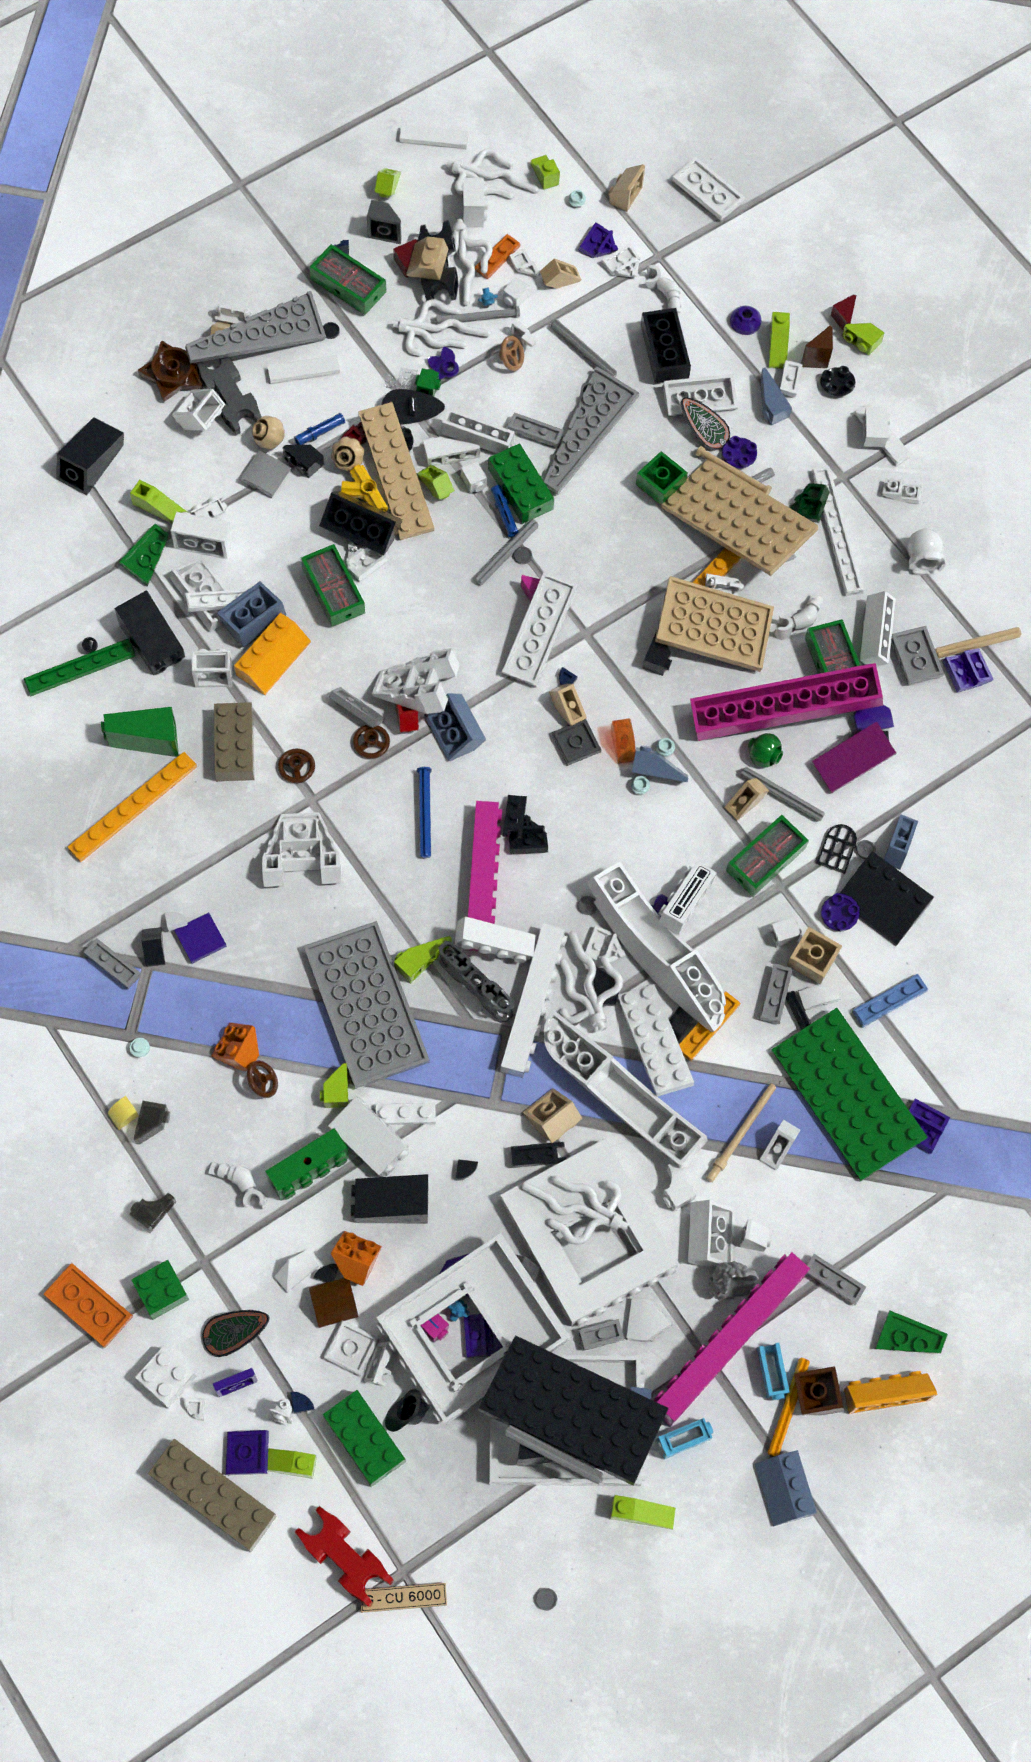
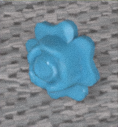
[477,287,498,306]
[447,1300,470,1321]

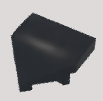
[509,814,548,854]

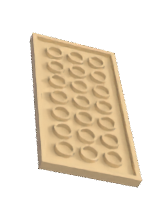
[661,459,818,576]

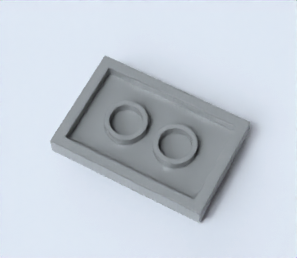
[891,626,944,685]

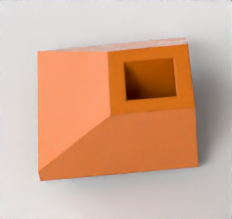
[212,1022,259,1071]
[331,1231,382,1286]

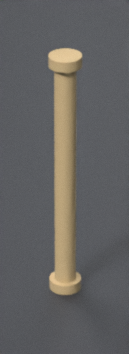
[696,446,772,495]

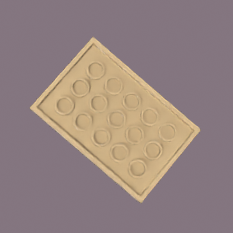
[655,576,774,672]

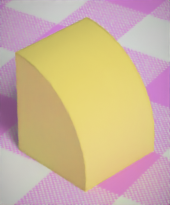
[108,1096,139,1130]

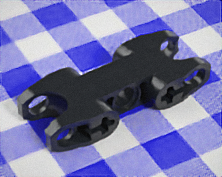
[418,220,459,301]

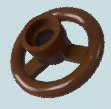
[353,725,390,759]
[278,748,315,783]
[247,1060,278,1098]

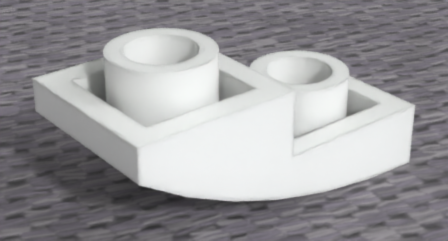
[882,478,922,504]

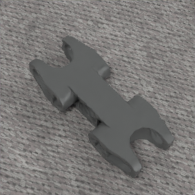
[197,357,262,435]
[438,941,514,1023]

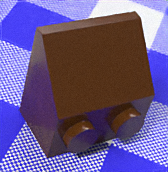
[794,1366,844,1416]

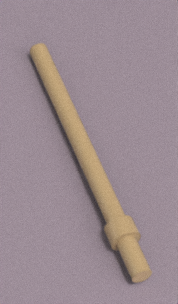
[706,1083,776,1183]

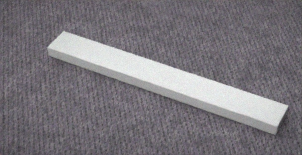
[811,466,864,596]

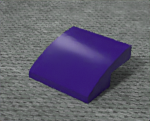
[943,648,994,692]
[909,1099,950,1154]
[464,1314,507,1358]

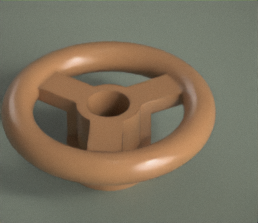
[499,336,524,371]

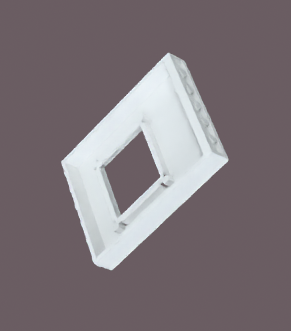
[500,1138,679,1326]
[376,1233,571,1425]
[489,1354,646,1486]

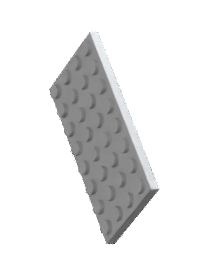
[303,921,430,1089]

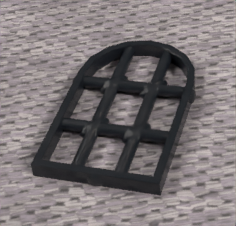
[816,824,857,874]

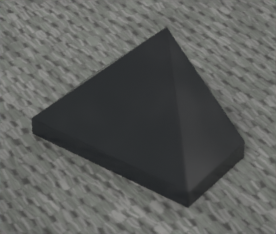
[593,967,619,1006]
[669,1006,694,1041]

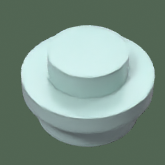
[569,190,586,207]
[656,738,675,756]
[631,776,650,795]
[130,1038,150,1058]

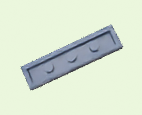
[852,974,928,1028]

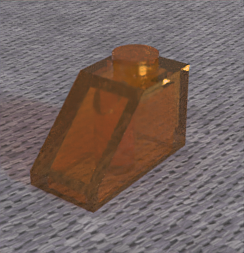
[610,718,636,764]

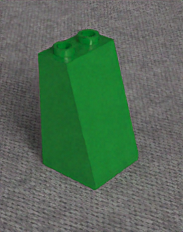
[101,707,179,757]

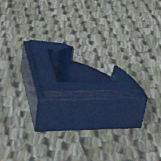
[334,240,349,255]
[559,667,578,686]
[291,1392,315,1414]

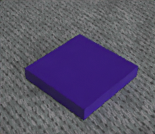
[174,912,227,964]
[213,1368,258,1397]
[225,1430,269,1475]

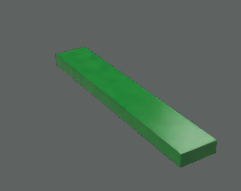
[24,638,136,696]

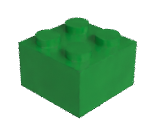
[636,451,688,505]
[131,1260,189,1320]

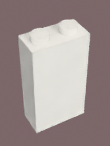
[328,1097,410,1177]

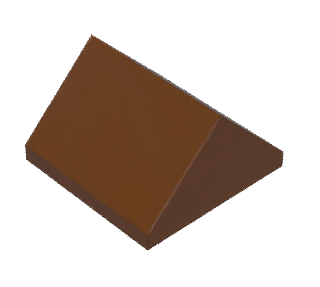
[801,326,833,368]
[309,1278,359,1328]

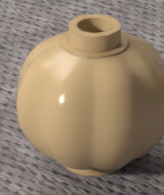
[252,416,285,450]
[331,437,364,471]

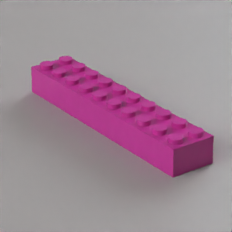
[690,663,883,741]
[654,1252,811,1427]

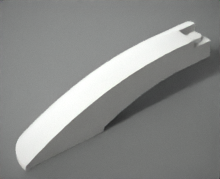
[587,862,726,1032]
[544,1010,708,1168]

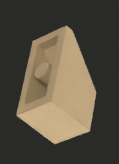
[540,258,582,289]
[549,684,587,726]
[725,778,769,820]

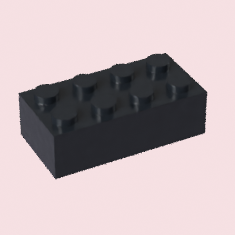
[640,308,691,383]

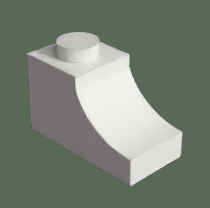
[663,1162,696,1212]

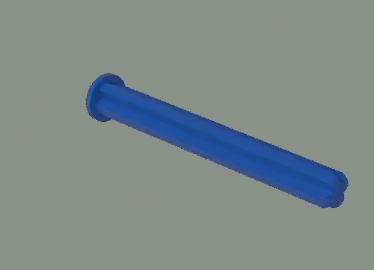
[417,767,432,858]

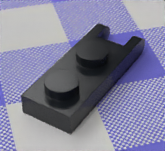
[503,795,527,839]
[511,1142,566,1168]

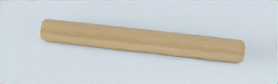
[935,627,1022,658]

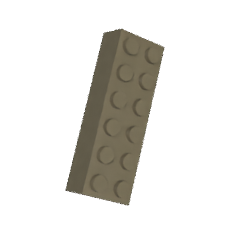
[148,1439,277,1552]

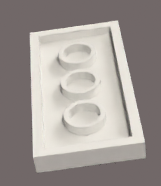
[672,157,745,221]

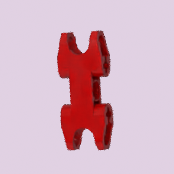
[295,1506,394,1608]

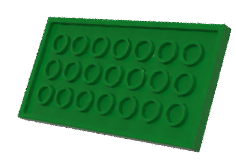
[772,1008,928,1181]

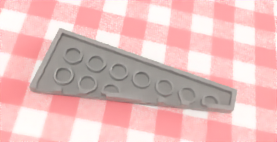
[185,291,326,364]
[544,366,639,495]

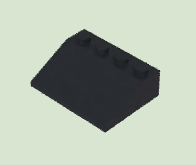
[840,851,934,946]

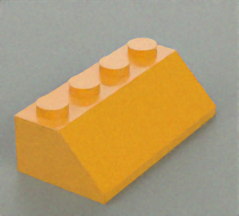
[234,612,311,695]
[844,1371,937,1414]

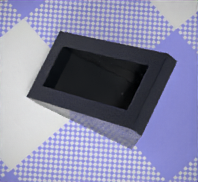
[141,927,165,967]

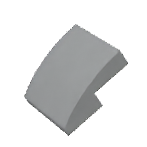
[240,451,291,498]

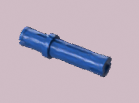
[294,413,345,445]
[491,485,519,537]

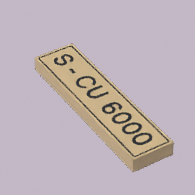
[361,1583,447,1613]

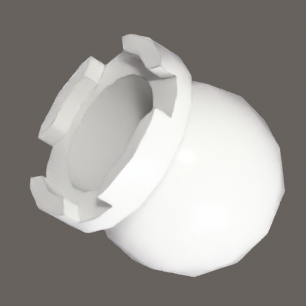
[907,528,946,575]

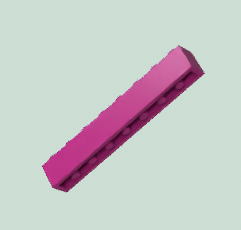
[466,801,502,951]

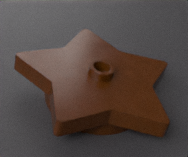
[138,341,203,402]

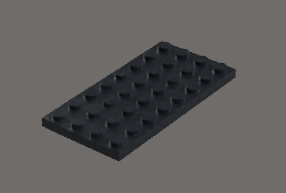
[478,1335,669,1486]

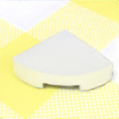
[165,912,188,931]
[184,1398,205,1421]

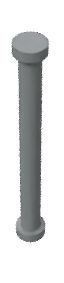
[436,306,520,324]

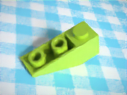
[130,479,187,524]

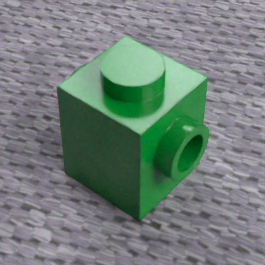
[415,368,441,396]

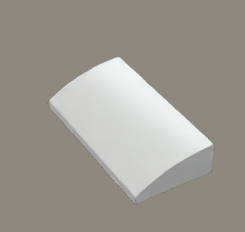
[662,374,738,416]
[170,557,227,631]

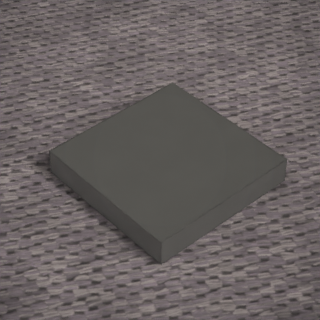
[552,719,602,766]

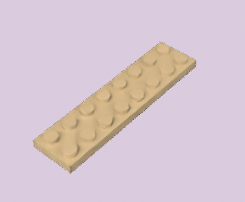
[358,402,435,540]

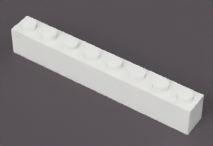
[500,923,568,1078]

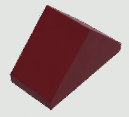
[393,239,418,278]
[831,294,857,330]

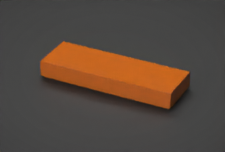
[475,234,520,279]

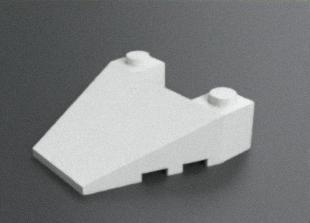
[372,648,460,714]
[262,812,341,887]

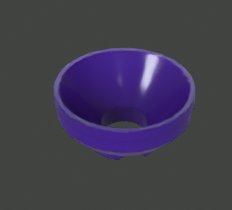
[730,305,762,335]

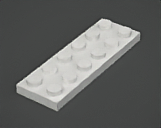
[502,572,578,687]
[617,984,694,1097]

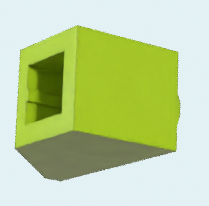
[842,323,885,355]

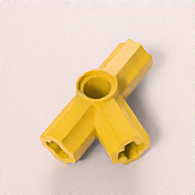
[341,465,388,512]

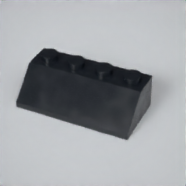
[319,491,403,555]

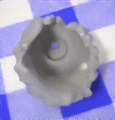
[709,1261,759,1299]

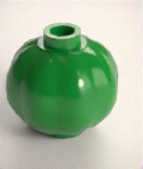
[748,733,783,768]

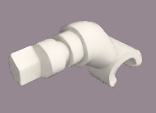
[646,265,681,313]
[775,593,823,640]
[208,1162,267,1209]

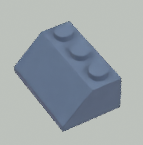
[217,581,286,647]
[424,693,486,761]
[755,1450,817,1527]

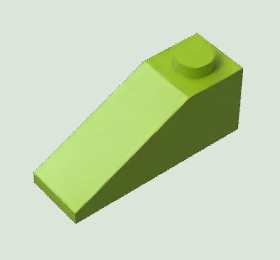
[769,312,790,369]
[394,936,452,983]
[268,1448,317,1479]
[610,1495,676,1530]

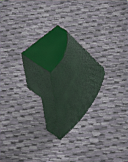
[790,483,830,523]

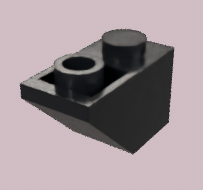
[283,444,324,478]

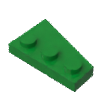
[119,524,169,586]
[875,1310,948,1353]

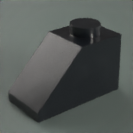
[642,630,672,676]

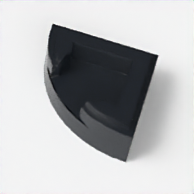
[456,1159,478,1181]
[313,1264,339,1283]

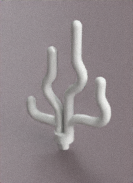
[446,148,539,199]
[448,219,493,305]
[392,299,491,356]
[560,931,623,1031]
[521,1175,629,1245]

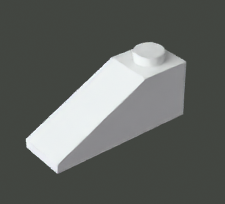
[423,437,480,467]

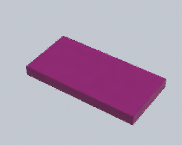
[812,722,897,793]

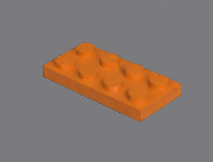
[44,1263,133,1348]

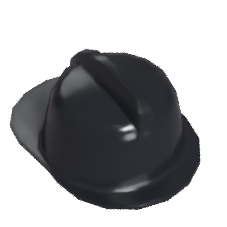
[385,1389,430,1432]

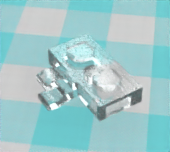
[385,367,418,391]

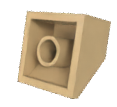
[608,164,645,212]
[407,236,449,280]
[523,1088,582,1143]

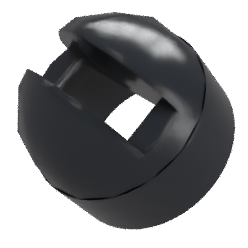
[82,637,98,653]

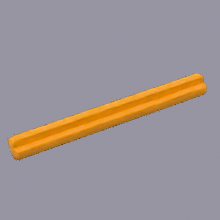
[768,1358,810,1457]

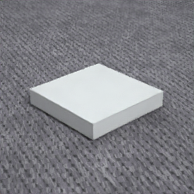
[324,1320,379,1377]

